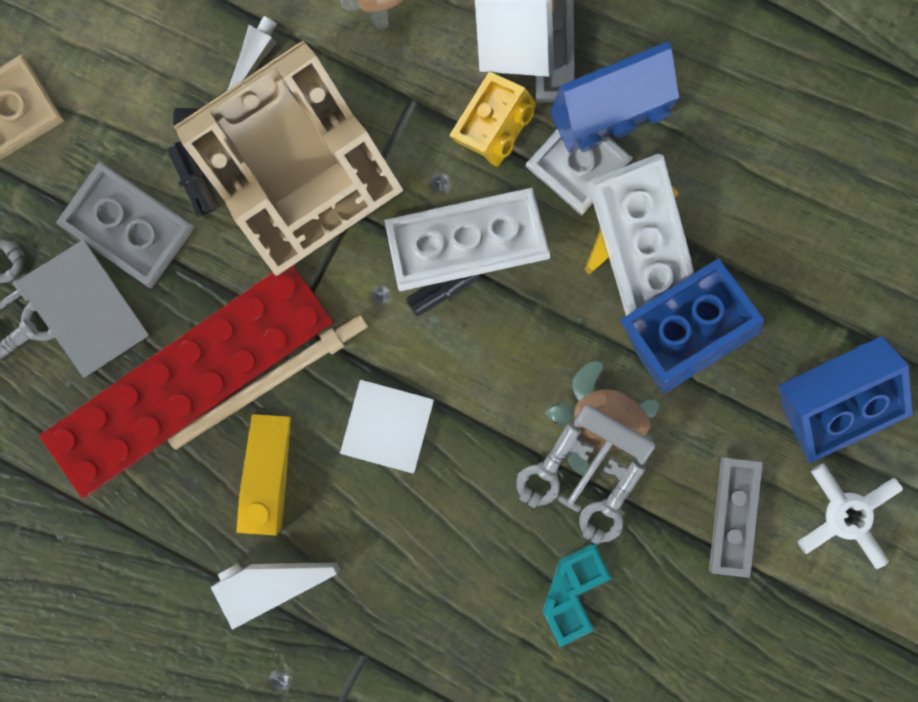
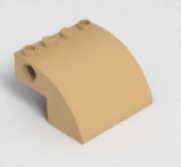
[174,40,404,276]

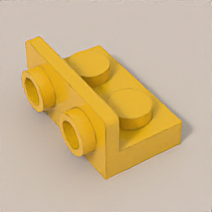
[449,71,537,167]

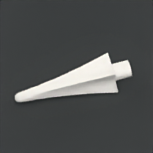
[227,16,277,91]

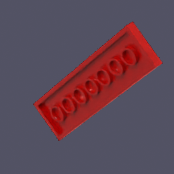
[39,265,335,499]

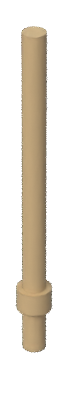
[168,314,368,450]

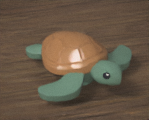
[545,361,660,474]

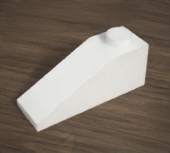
[211,562,340,629]

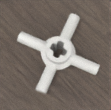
[797,463,903,569]

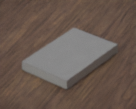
[56,161,195,288]
[16,239,150,378]

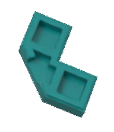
[542,543,612,647]

